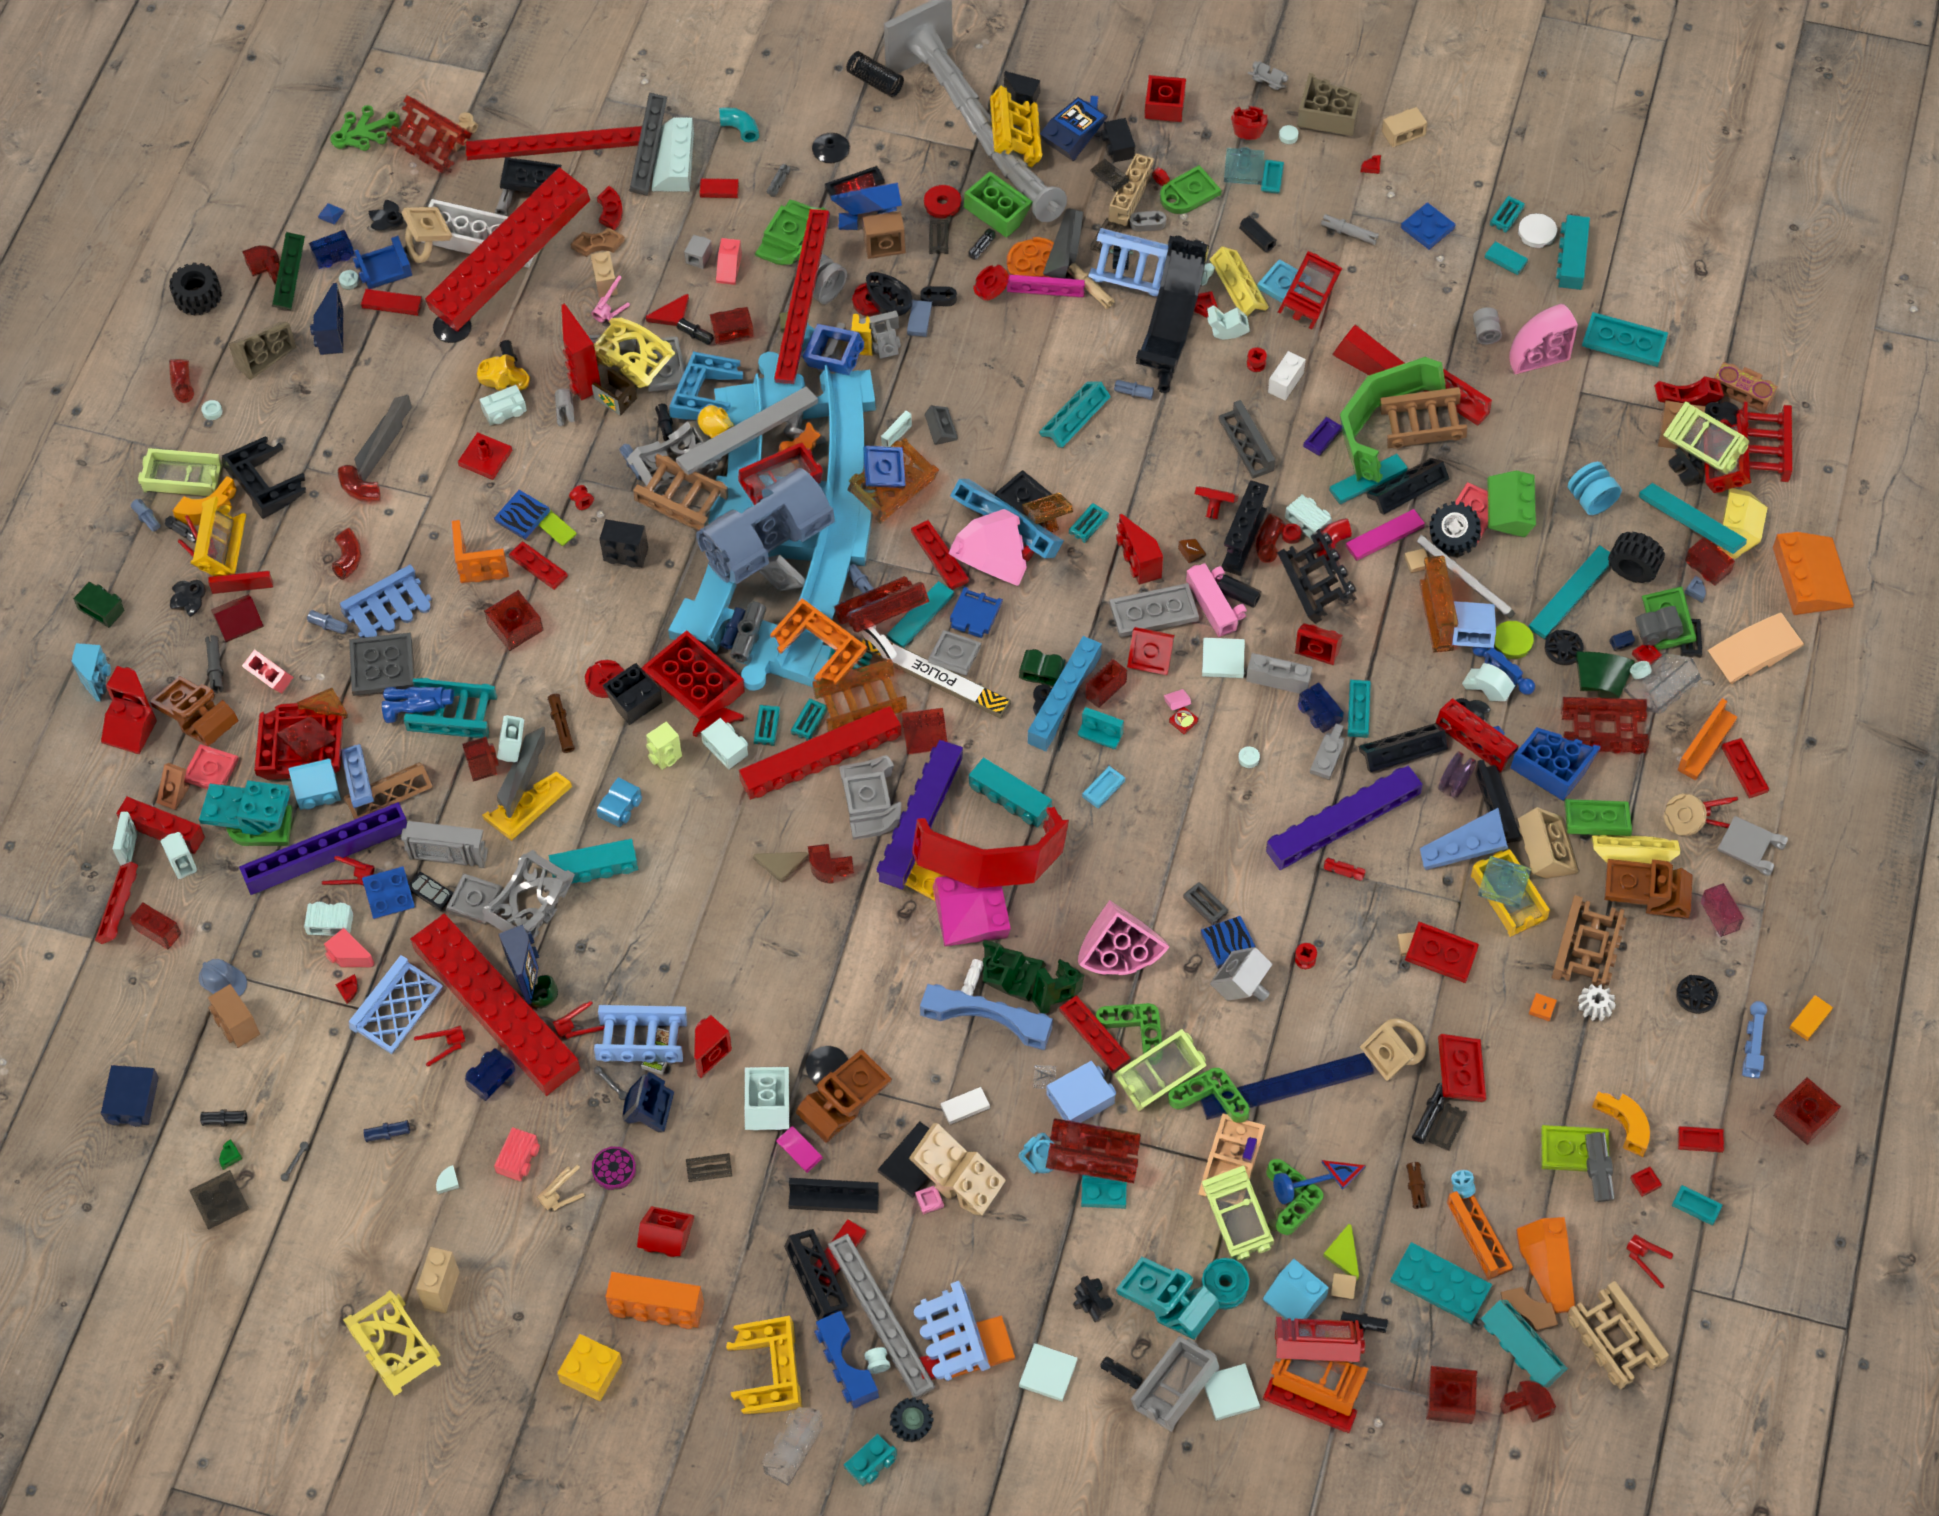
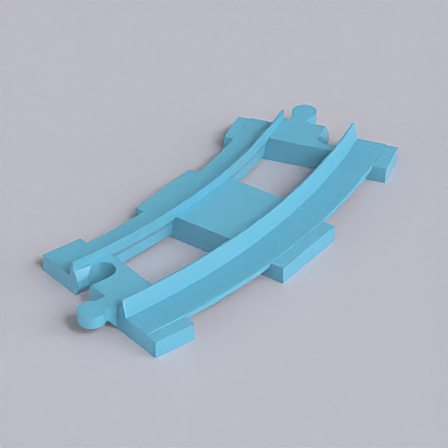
[668,352,876,691]

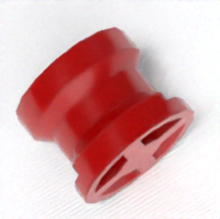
[1247,347,1267,372]
[569,485,594,510]
[1295,943,1317,970]

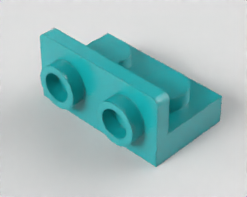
[1078,707,1124,749]
[1081,1171,1127,1209]
[844,1433,897,1487]

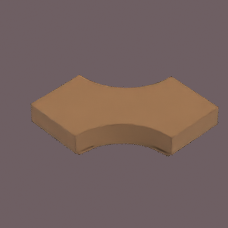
[571,228,625,257]
[1500,1286,1558,1332]

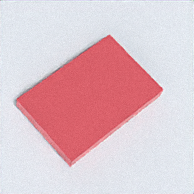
[1455,482,1488,544]

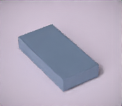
[907,300,932,337]

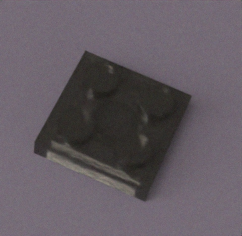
[189,1170,249,1230]

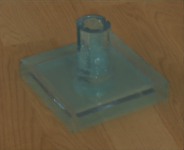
[1224,147,1264,185]
[1478,856,1532,908]

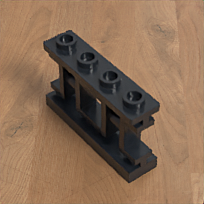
[1222,480,1269,576]
[1277,528,1357,624]

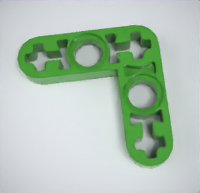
[1096,1003,1163,1065]
[1169,1068,1249,1123]
[1266,1159,1323,1235]

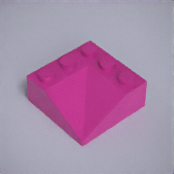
[933,876,1011,947]

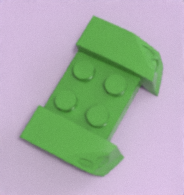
[755,199,826,265]

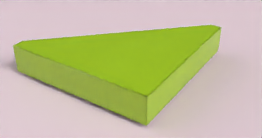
[1323,1224,1359,1281]

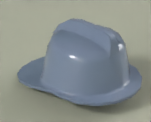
[198,959,247,997]

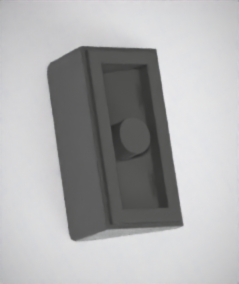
[925,405,958,445]

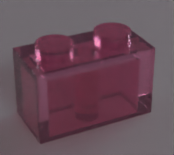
[1700,883,1744,937]

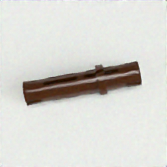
[547,693,575,753]

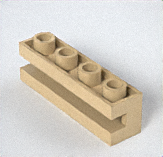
[1108,153,1154,226]

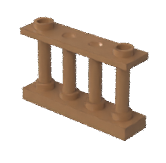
[1380,387,1467,449]
[633,454,728,531]

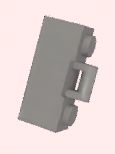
[1246,653,1313,695]

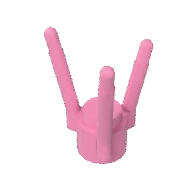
[591,275,630,323]

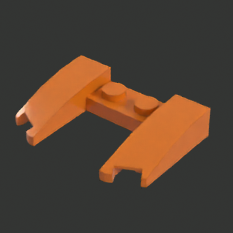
[770,598,867,685]

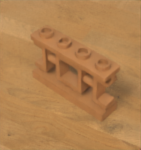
[1552,895,1627,989]

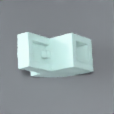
[1207,305,1250,340]
[1462,663,1515,701]

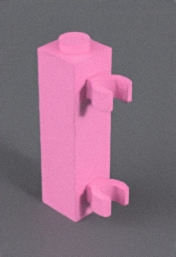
[1186,563,1247,638]

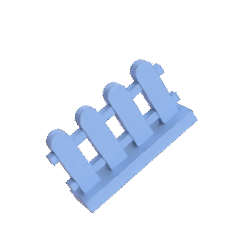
[914,1281,990,1381]

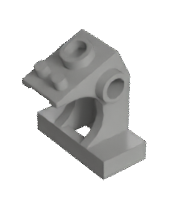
[859,311,901,359]

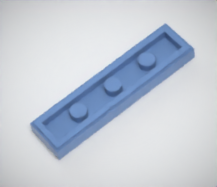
[341,744,374,808]

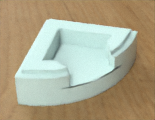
[436,1165,459,1194]

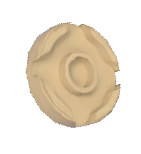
[1664,793,1707,836]

